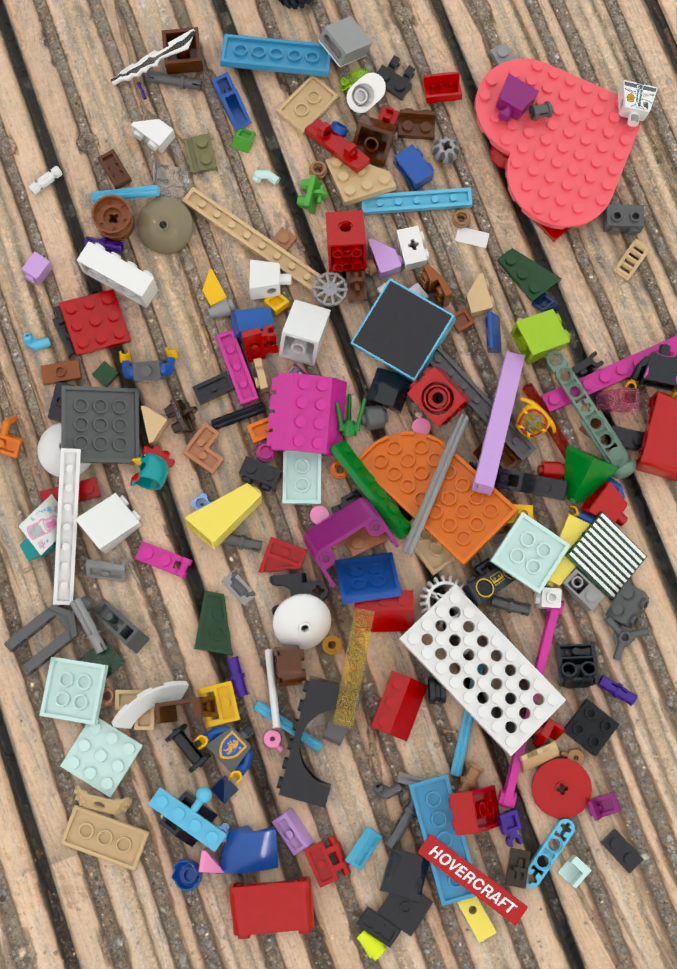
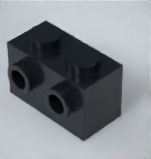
[239,456,282,492]

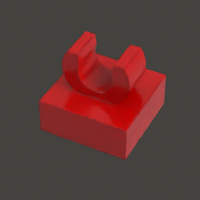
[378,106,400,125]

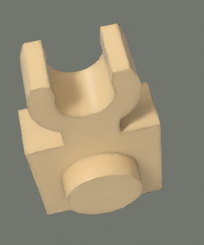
[253,358,269,393]

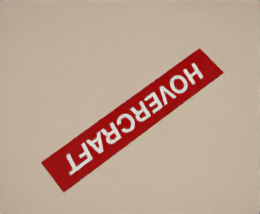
[417,834,528,926]

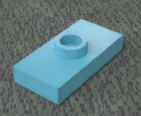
[345,826,383,870]

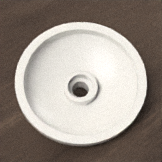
[37,422,91,477]
[273,594,331,650]

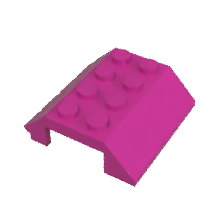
[266,373,347,457]

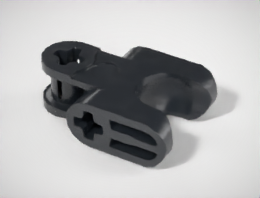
[269,573,328,615]

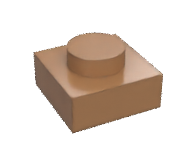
[271,227,297,252]

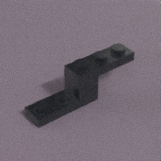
[469,462,569,501]

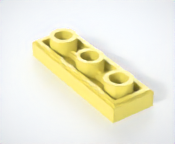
[457,897,497,943]

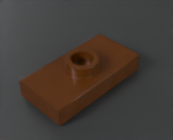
[97,149,132,189]

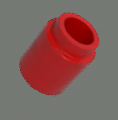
[537,461,565,480]

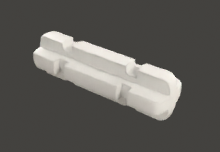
[29,166,62,194]

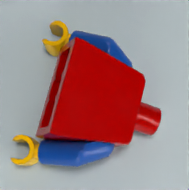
[566,477,628,527]

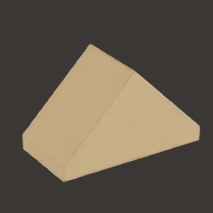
[141,405,169,447]

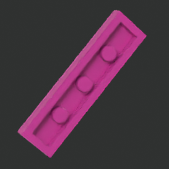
[216,330,259,406]

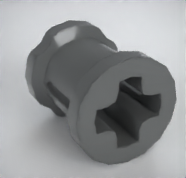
[529,101,553,121]

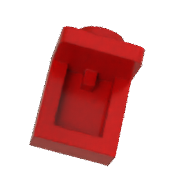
[532,718,565,748]

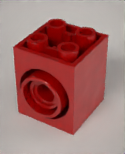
[325,210,366,272]
[407,366,472,427]

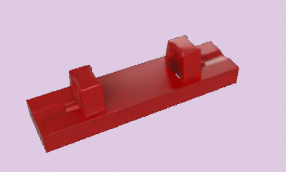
[305,118,370,174]

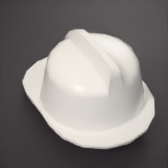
[346,73,386,113]

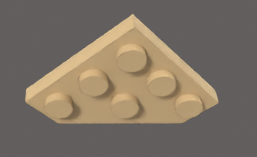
[325,157,396,206]

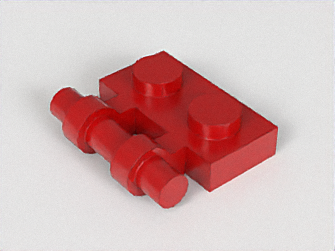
[304,835,351,888]

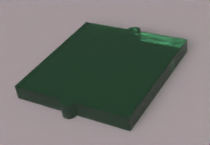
[78,638,125,679]

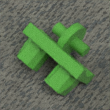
[297,175,329,214]

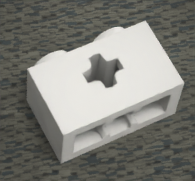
[395,226,429,271]

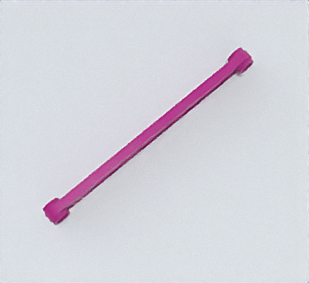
[497,600,565,809]

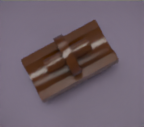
[346,270,368,302]

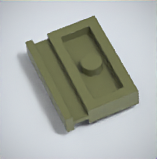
[184,133,218,175]

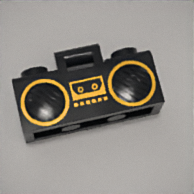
[462,558,516,607]

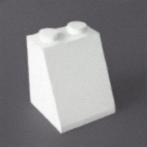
[278,300,331,366]
[75,493,142,554]

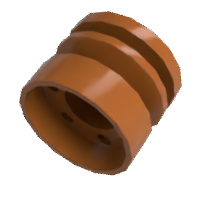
[91,195,135,242]

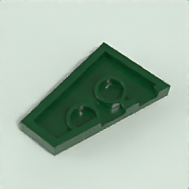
[497,248,562,303]

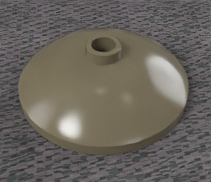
[137,197,193,254]

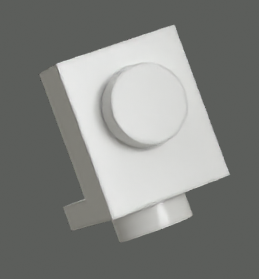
[534,587,562,609]

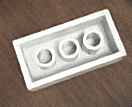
[77,242,158,308]

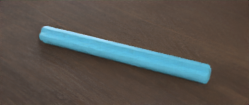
[450,664,485,777]

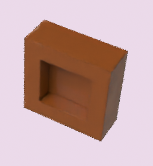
[453,307,475,334]

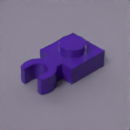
[496,808,523,848]

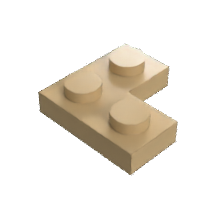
[115,690,155,730]

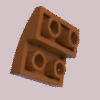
[419,264,453,308]

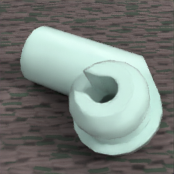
[252,169,281,186]

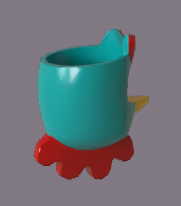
[130,445,175,490]

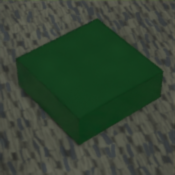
[92,361,119,387]

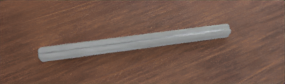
[402,414,469,555]

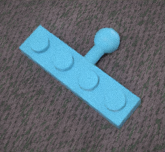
[148,787,227,852]

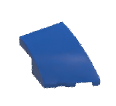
[216,825,278,874]

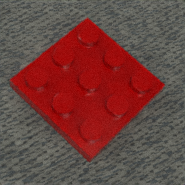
[59,289,131,357]

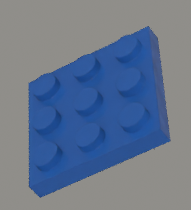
[335,552,401,604]

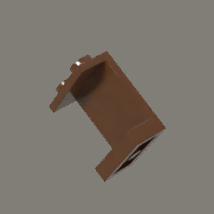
[154,696,217,724]

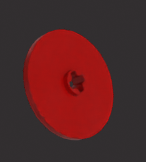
[531,758,592,819]

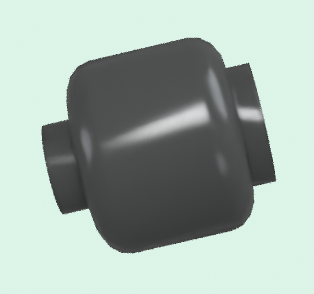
[360,405,388,431]

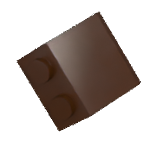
[353,115,397,167]

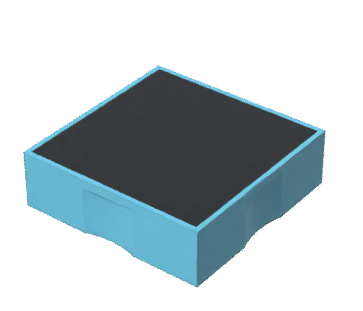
[351,278,456,382]

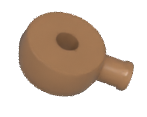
[560,748,585,765]

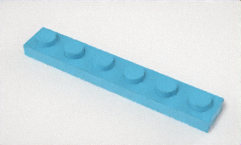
[361,187,473,215]

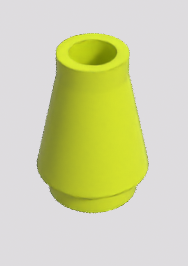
[357,930,387,961]

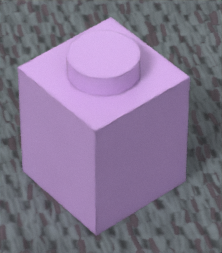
[22,252,54,285]

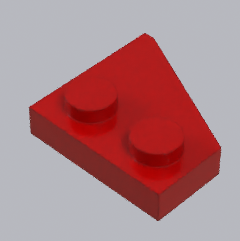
[258,537,308,573]

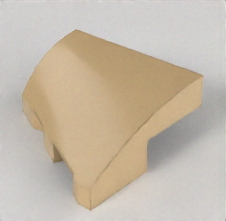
[519,742,559,773]

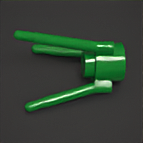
[335,394,367,436]

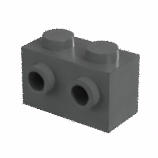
[603,204,644,235]

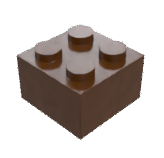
[162,27,203,74]

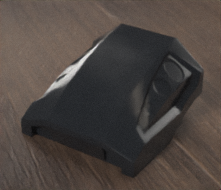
[366,368,412,414]
[555,642,599,689]
[379,849,430,903]

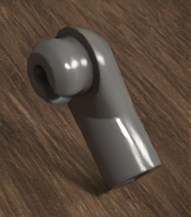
[373,782,403,799]

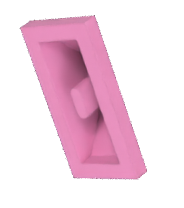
[199,848,224,873]

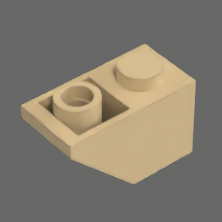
[464,273,495,318]

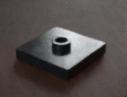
[377,893,433,937]

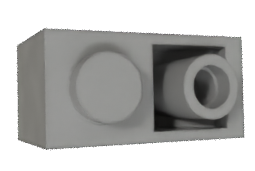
[563,569,605,612]

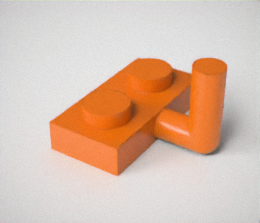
[0,415,23,458]

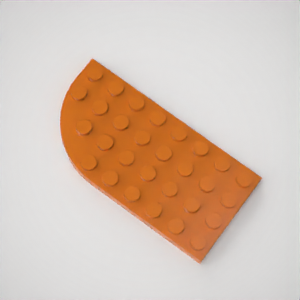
[358,431,519,566]

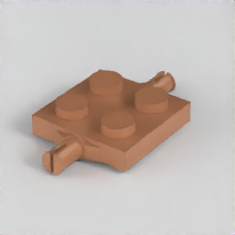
[333,518,388,557]

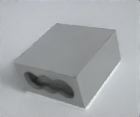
[318,16,373,67]

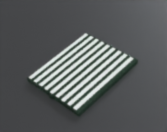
[565,511,647,600]

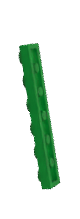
[330,440,412,540]

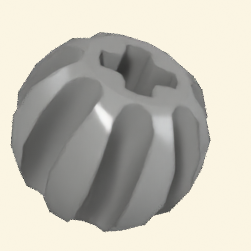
[432,136,459,164]

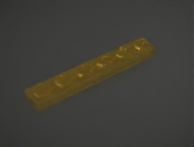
[333,608,375,728]

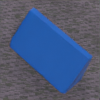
[485,311,502,353]

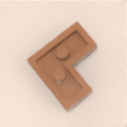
[182,422,224,475]

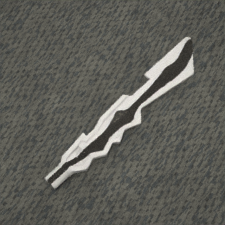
[111,29,195,85]

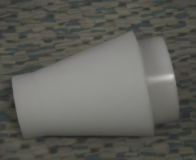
[208,298,237,319]

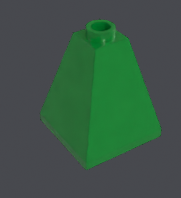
[564,445,618,504]

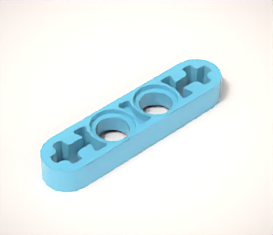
[526,818,575,888]

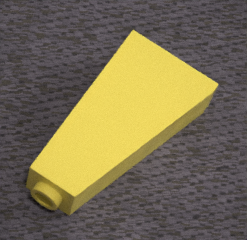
[185,483,262,550]
[545,514,605,588]

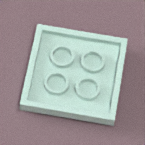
[490,512,570,594]
[39,657,108,725]
[60,718,144,798]

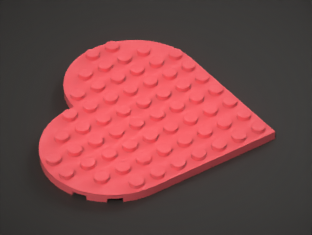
[474,59,642,229]

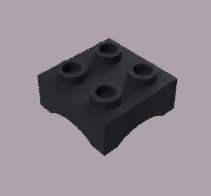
[564,699,620,756]

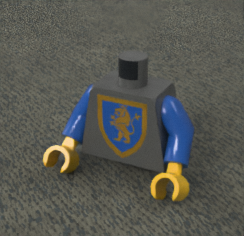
[119,346,178,382]
[193,724,255,786]

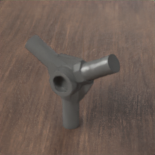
[604,616,649,661]

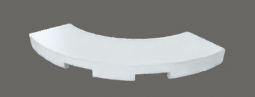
[111,681,189,729]

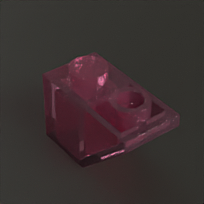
[596,388,640,412]

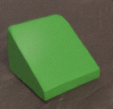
[232,128,256,153]

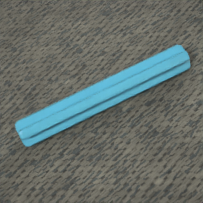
[90,185,160,203]
[254,701,323,752]

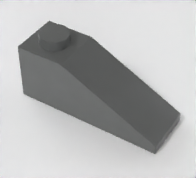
[92,599,150,653]

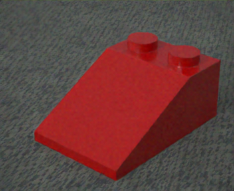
[449,785,499,836]

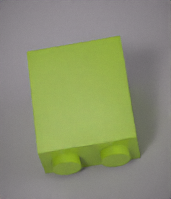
[511,309,570,365]

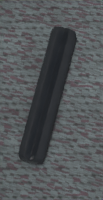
[211,402,266,430]

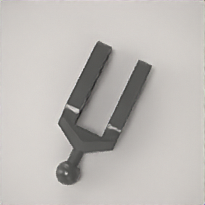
[4,596,93,675]

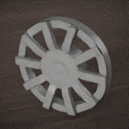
[312,272,348,307]

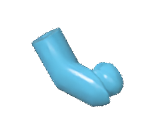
[23,333,52,351]

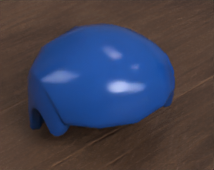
[171,859,202,891]

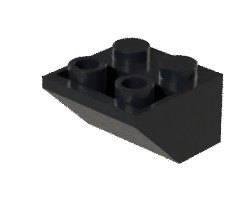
[159,789,218,847]

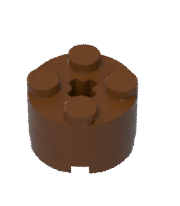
[273,645,306,687]

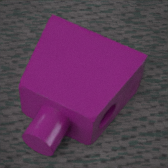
[495,74,539,122]

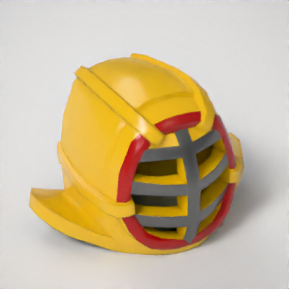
[515,397,556,438]

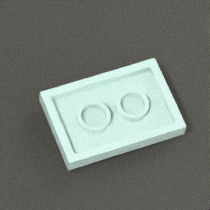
[282,451,322,505]

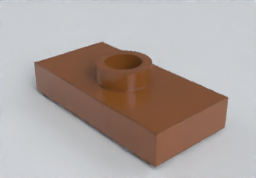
[41,360,82,385]

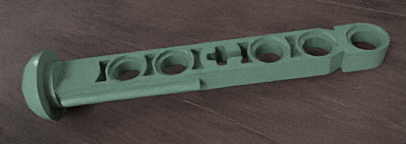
[546,351,637,479]

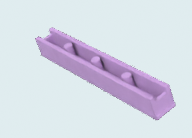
[472,351,525,496]

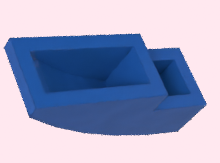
[211,72,252,131]

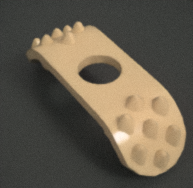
[74,785,132,815]

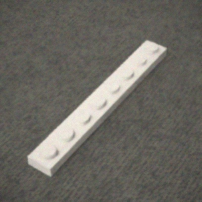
[53,448,81,605]

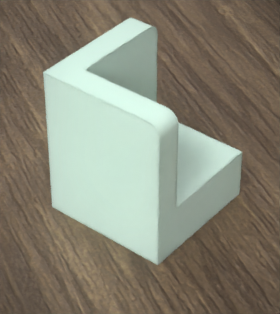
[558,854,592,888]

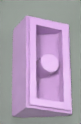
[272,808,314,855]

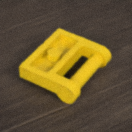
[197,681,241,728]

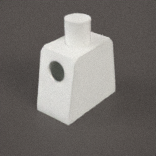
[249,260,292,300]

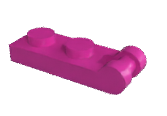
[135,541,192,579]

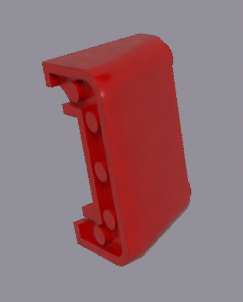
[635,391,677,481]
[229,876,315,939]

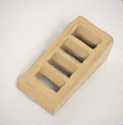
[612,239,650,282]

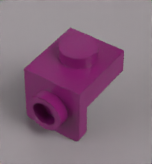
[587,791,621,821]

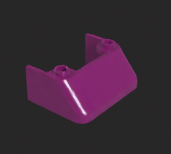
[303,497,399,588]

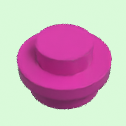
[256,443,275,462]

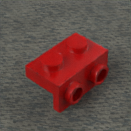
[423,71,462,104]

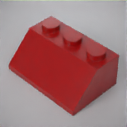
[354,590,414,633]
[370,671,428,741]

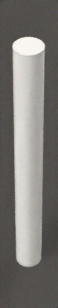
[265,649,281,729]

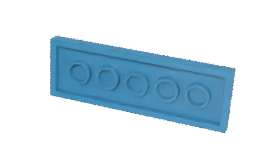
[220,34,331,77]
[408,774,476,906]

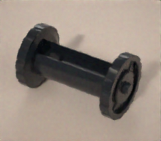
[165,723,211,773]

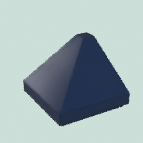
[531,293,559,313]
[211,775,239,804]

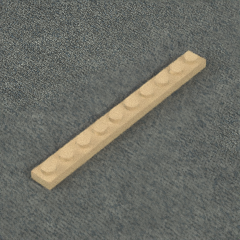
[182,187,343,303]

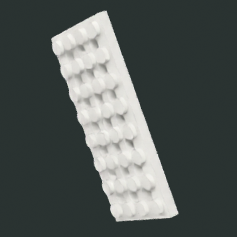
[398,585,566,756]

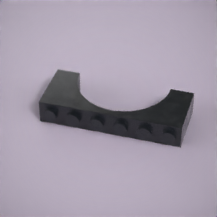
[277,676,357,808]

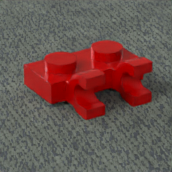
[241,324,279,362]

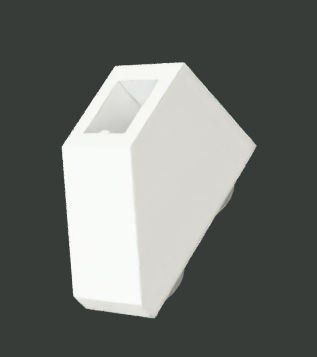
[131,119,175,153]

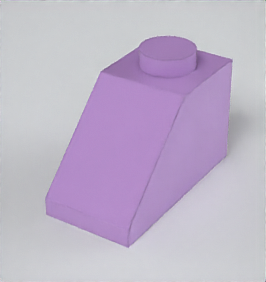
[367,238,403,279]

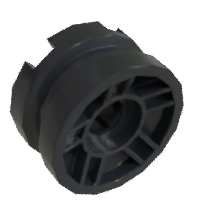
[428,676,446,704]

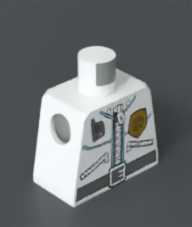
[618,80,657,127]

